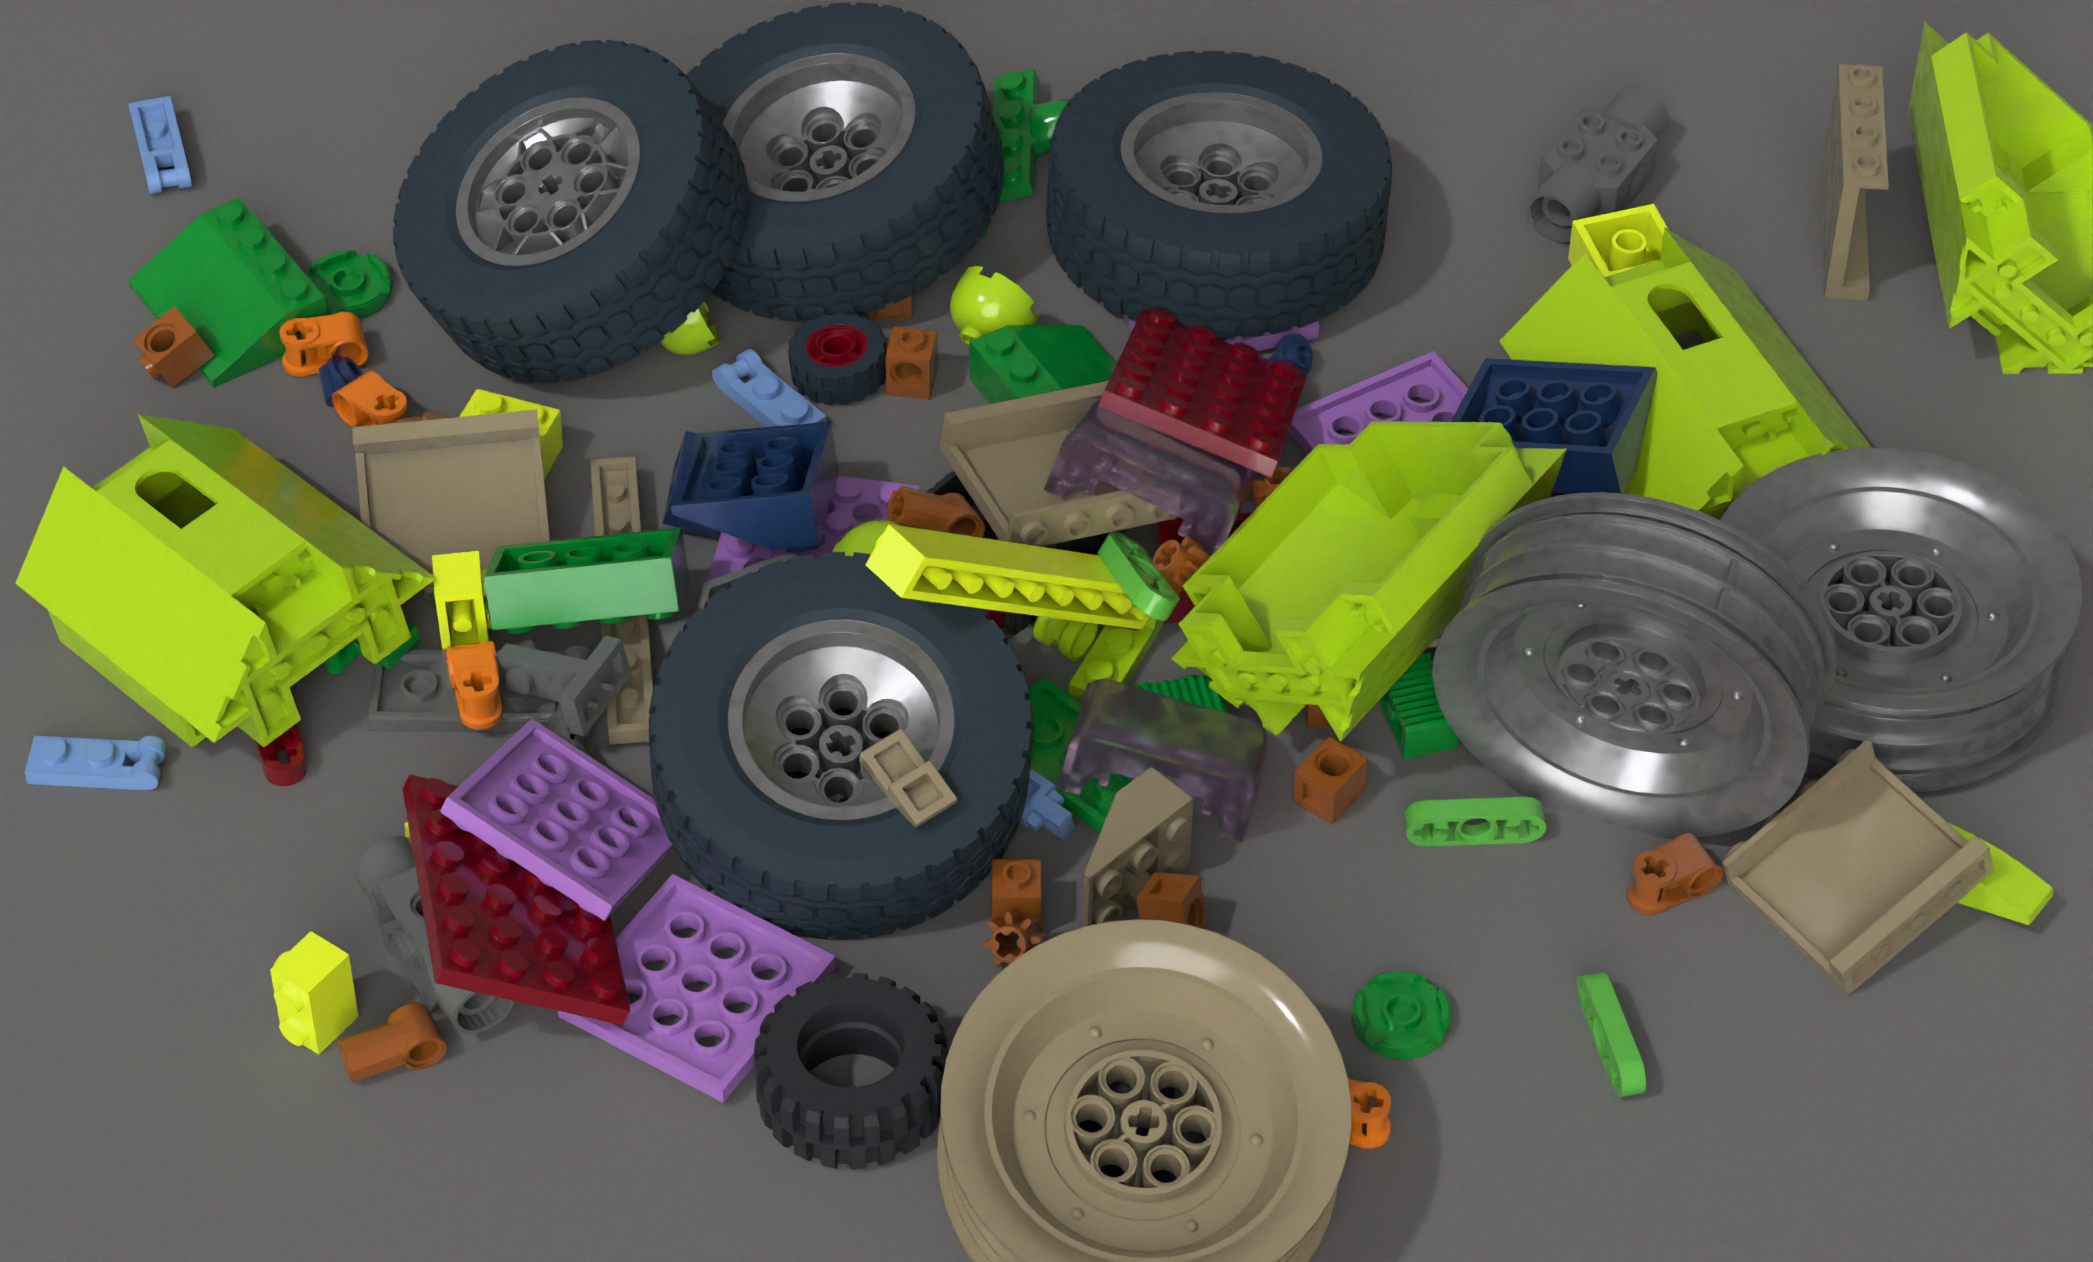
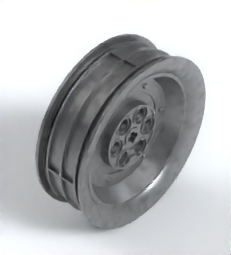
[1720,448,2083,793]
[1432,492,1838,838]

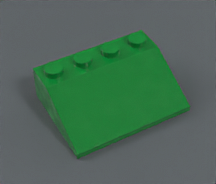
[129,197,327,388]
[969,325,1176,454]

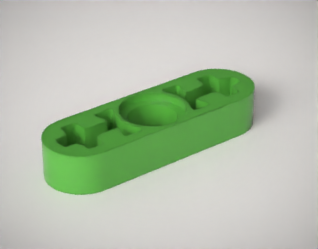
[1098,531,1180,621]
[1404,797,1546,847]
[1577,971,1646,1098]

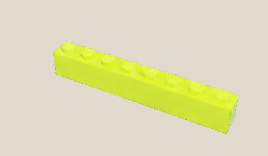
[866,524,1150,630]

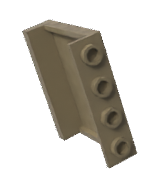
[1820,64,1889,301]
[940,381,1184,547]
[352,410,550,599]
[1722,739,1994,996]

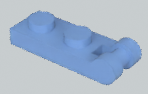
[128,96,192,195]
[712,349,827,427]
[24,735,167,791]

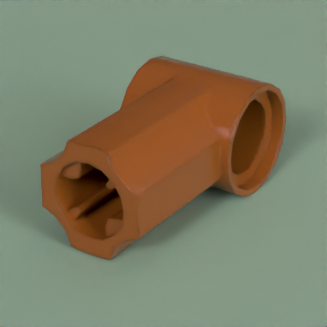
[886,486,985,538]
[337,1002,447,1082]

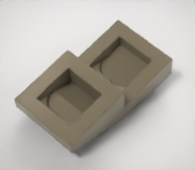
[859,728,957,828]

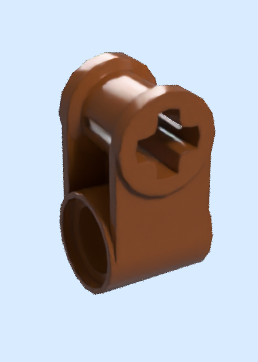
[1627,833,1724,915]

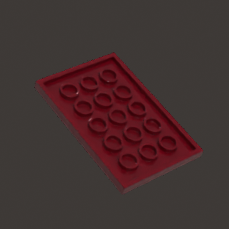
[1098,308,1308,477]
[402,774,631,1025]

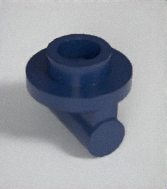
[1269,334,1313,375]
[318,355,363,407]

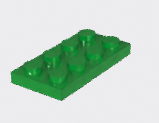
[1028,677,1181,835]

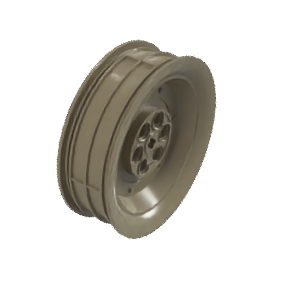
[937,919,1352,1262]

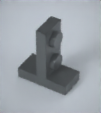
[497,636,632,736]

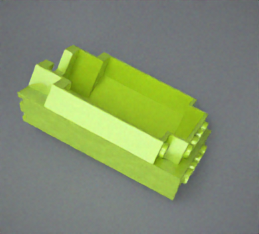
[1908,21,2093,374]
[1499,227,1872,520]
[15,414,437,748]
[1171,421,1567,742]

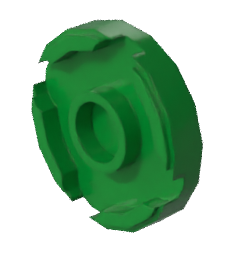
[307,250,392,319]
[1351,970,1451,1060]

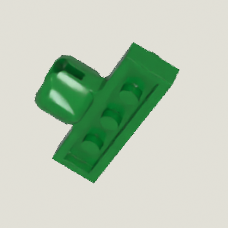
[993,68,1069,202]

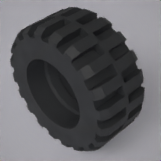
[754,973,948,1170]

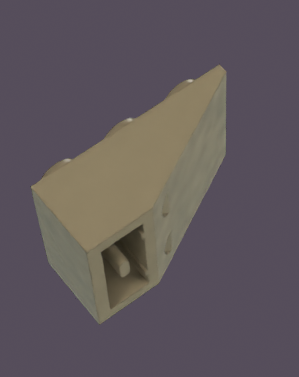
[1083,767,1193,927]

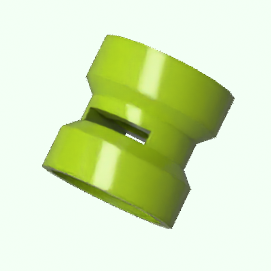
[1033,616,1098,661]

